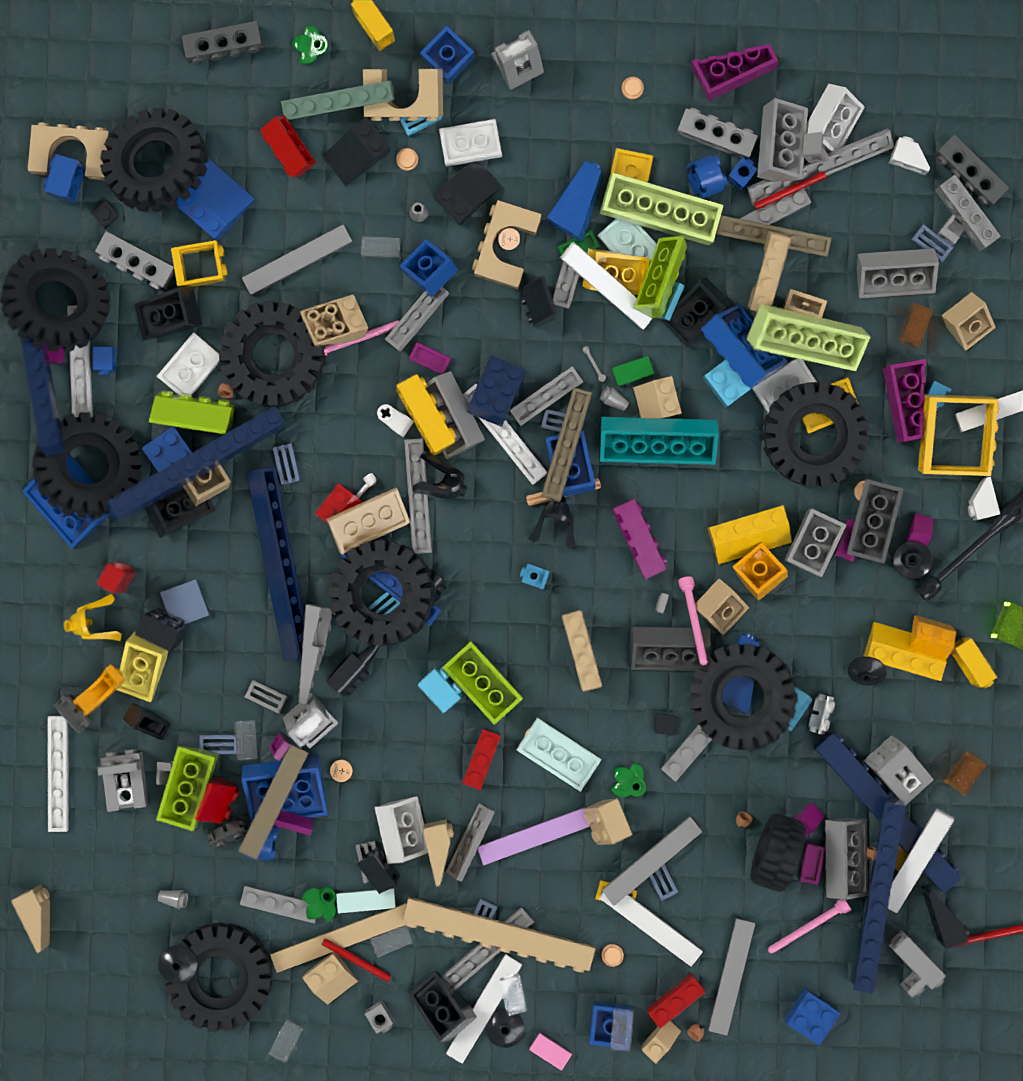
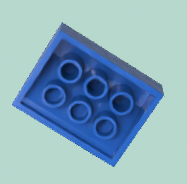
[176,158,255,242]
[701,303,788,389]
[22,454,111,549]
[241,755,328,820]

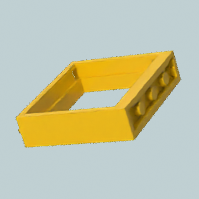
[918,394,1000,476]

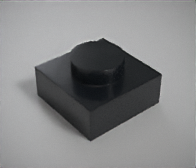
[91,201,120,228]

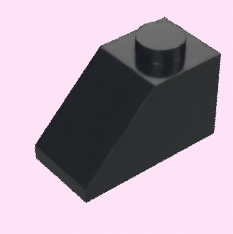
[123,703,171,740]

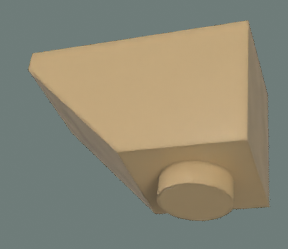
[640,1021,681,1064]

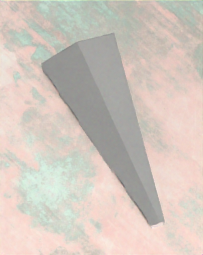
[299,604,335,704]

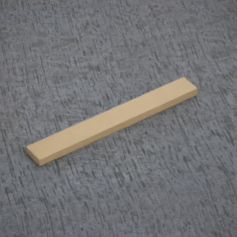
[270,903,407,973]

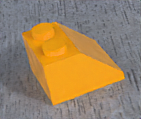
[732,543,788,601]
[909,615,956,659]

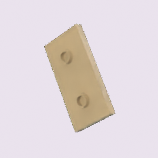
[326,488,410,555]

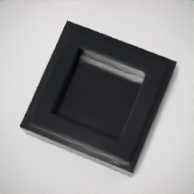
[655,714,675,734]

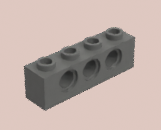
[182,21,263,64]
[934,134,1009,207]

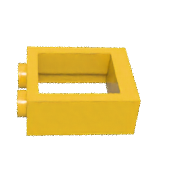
[351,0,395,52]
[171,240,228,287]
[951,637,997,689]

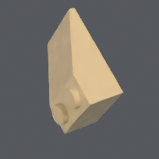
[423,819,454,886]
[12,884,50,953]

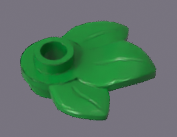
[292,26,329,64]
[611,762,647,798]
[301,887,336,922]

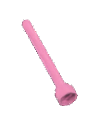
[324,320,399,355]
[678,577,707,665]
[768,899,851,953]

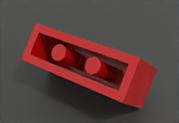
[260,115,316,178]
[96,562,136,593]
[462,728,501,790]
[647,973,705,1029]

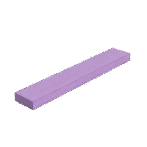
[478,807,590,865]

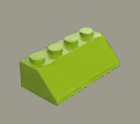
[633,236,687,318]
[149,391,235,434]
[442,641,523,725]
[156,746,219,831]

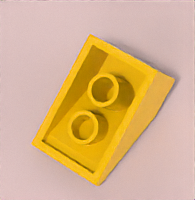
[583,248,650,295]

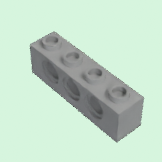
[676,108,757,160]
[935,175,1001,251]
[95,232,175,290]

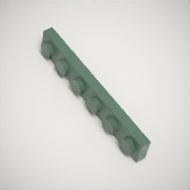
[281,81,395,120]

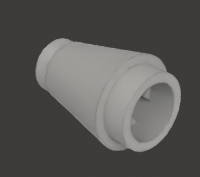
[409,203,428,222]
[599,386,629,411]
[158,890,188,909]

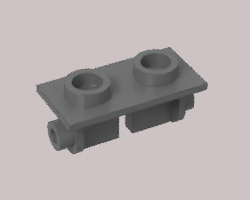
[53,694,92,734]
[207,819,248,849]

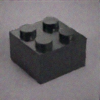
[135,608,189,652]

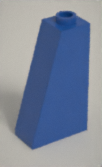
[547,161,604,242]
[722,633,759,714]

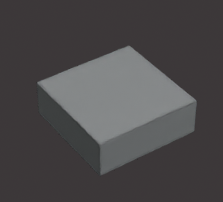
[655,593,669,613]

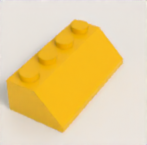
[396,374,456,456]
[707,506,792,565]
[863,622,947,681]

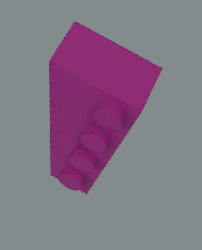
[691,44,778,101]
[883,359,926,443]
[611,499,667,579]

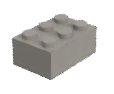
[784,508,846,577]

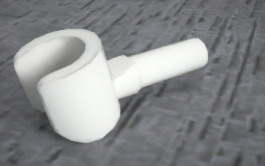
[356,473,376,498]

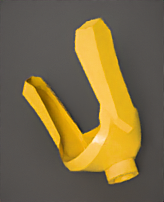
[64,593,122,641]

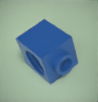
[727,157,758,191]
[93,347,116,375]

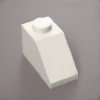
[889,137,930,175]
[968,477,1000,520]

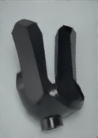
[412,451,467,499]
[528,496,576,549]

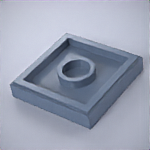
[160,579,210,624]

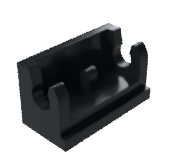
[357,846,400,894]

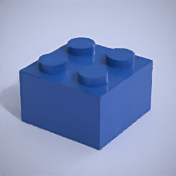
[420,25,475,85]
[44,154,86,204]
[400,239,458,297]
[142,426,194,472]
[784,988,841,1046]
[589,1001,632,1049]

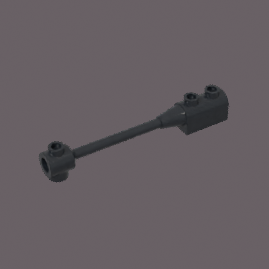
[914,489,1023,602]
[326,570,447,696]

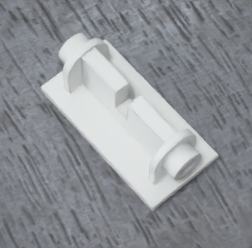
[808,694,835,734]

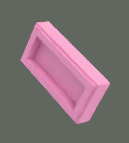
[529,1032,572,1071]

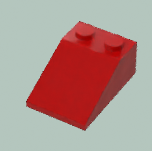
[315,483,363,547]
[194,777,240,823]

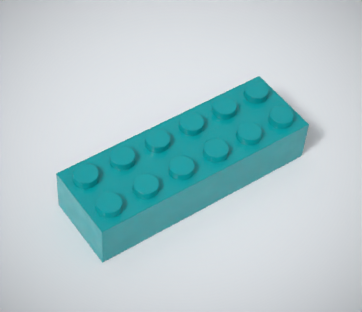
[600,417,719,465]

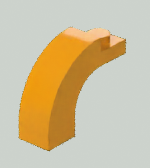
[73,664,126,717]

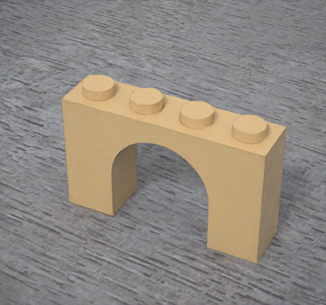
[363,69,443,121]
[28,123,112,180]
[472,200,542,290]
[748,231,791,311]
[561,610,602,691]

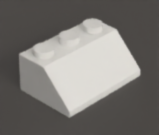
[806,84,864,153]
[375,796,428,864]

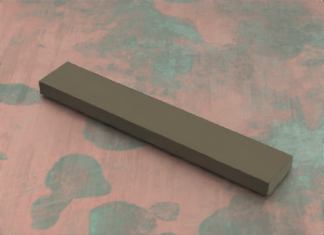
[716,215,832,257]
[542,388,592,502]
[239,745,309,859]

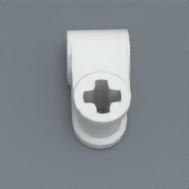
[377,404,414,437]

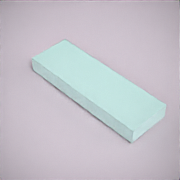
[336,888,396,913]

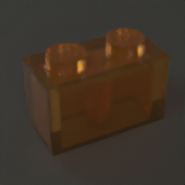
[898,303,933,348]
[944,751,987,796]

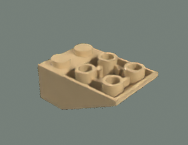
[782,289,827,318]
[300,294,368,346]

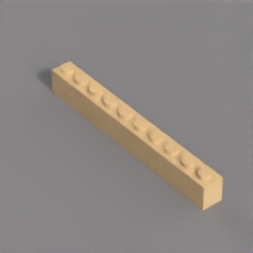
[402,897,595,973]

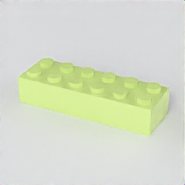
[600,173,723,245]
[747,304,870,371]

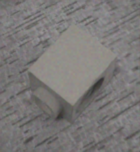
[365,1000,394,1034]

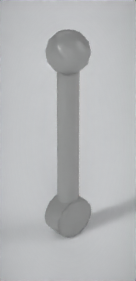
[583,346,606,382]

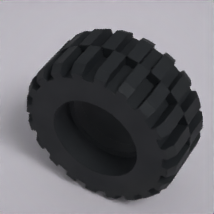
[750,813,806,892]

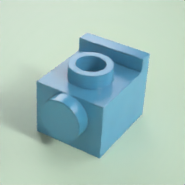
[923,381,952,409]
[519,564,550,589]

